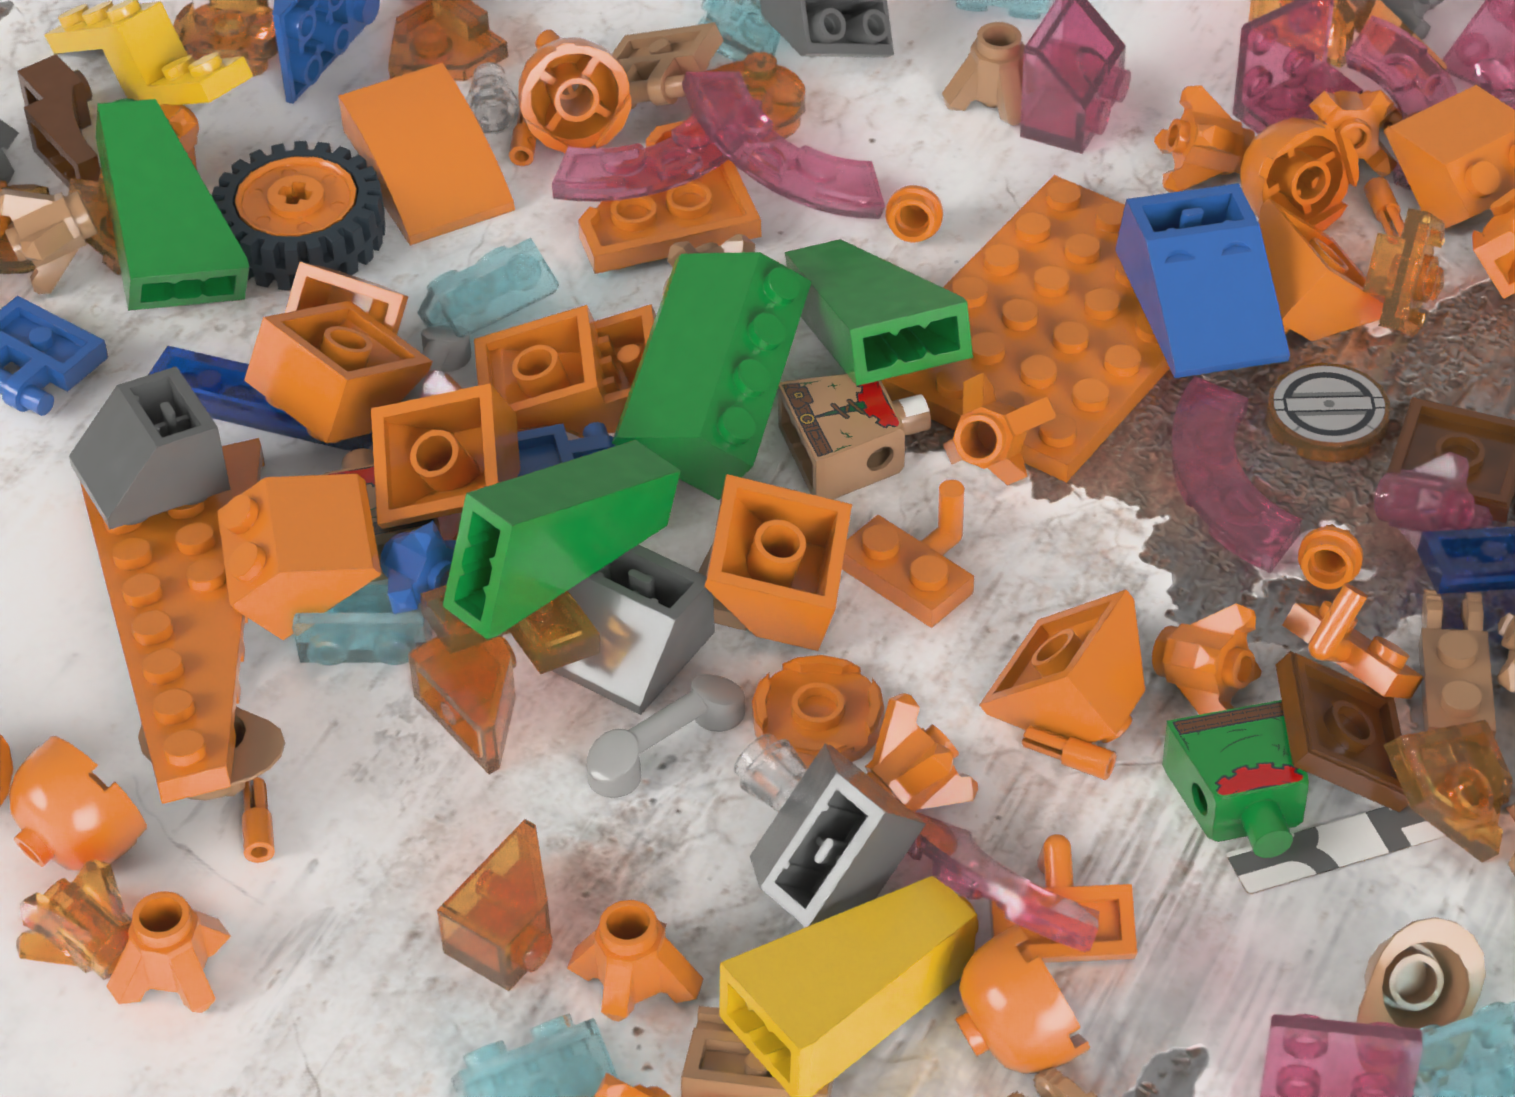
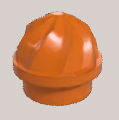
[885,185,944,243]
[1298,524,1363,590]

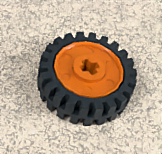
[212,141,386,291]

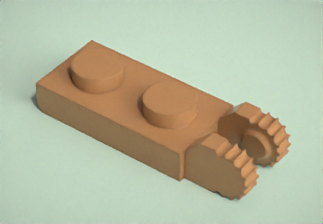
[1418,589,1496,746]

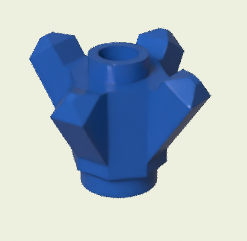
[380,521,468,636]

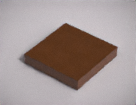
[1382,397,1515,524]
[1275,651,1415,812]

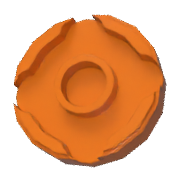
[752,655,884,769]

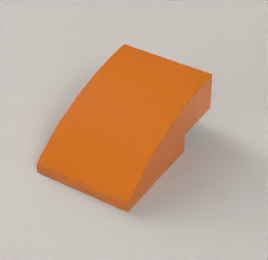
[338,63,515,245]
[474,304,656,436]

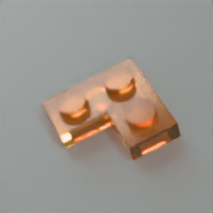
[421,585,600,675]

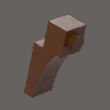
[17,54,107,208]

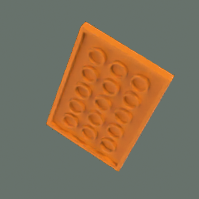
[881,175,1170,483]

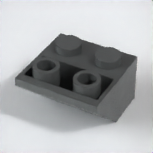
[760,0,894,57]
[69,366,230,530]
[533,544,715,715]
[750,744,926,927]

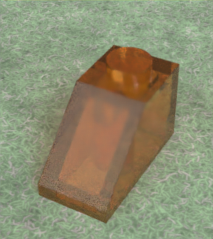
[408,622,517,774]
[437,819,553,991]

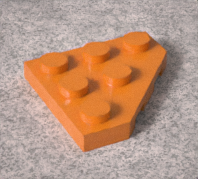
[578,115,762,274]

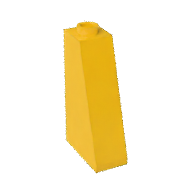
[719,874,979,1097]

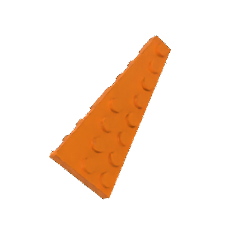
[80,438,265,804]

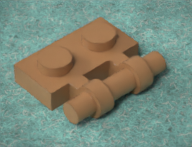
[612,22,724,109]

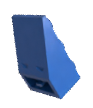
[273,0,380,104]
[1115,183,1290,378]

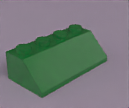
[612,252,812,500]

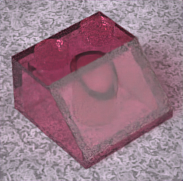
[1020,0,1131,154]

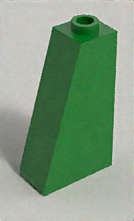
[96,99,249,311]
[785,239,973,386]
[442,440,681,640]

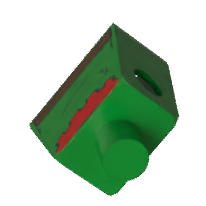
[1162,700,1309,858]

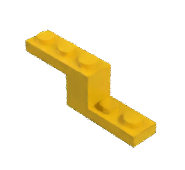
[44,0,254,105]

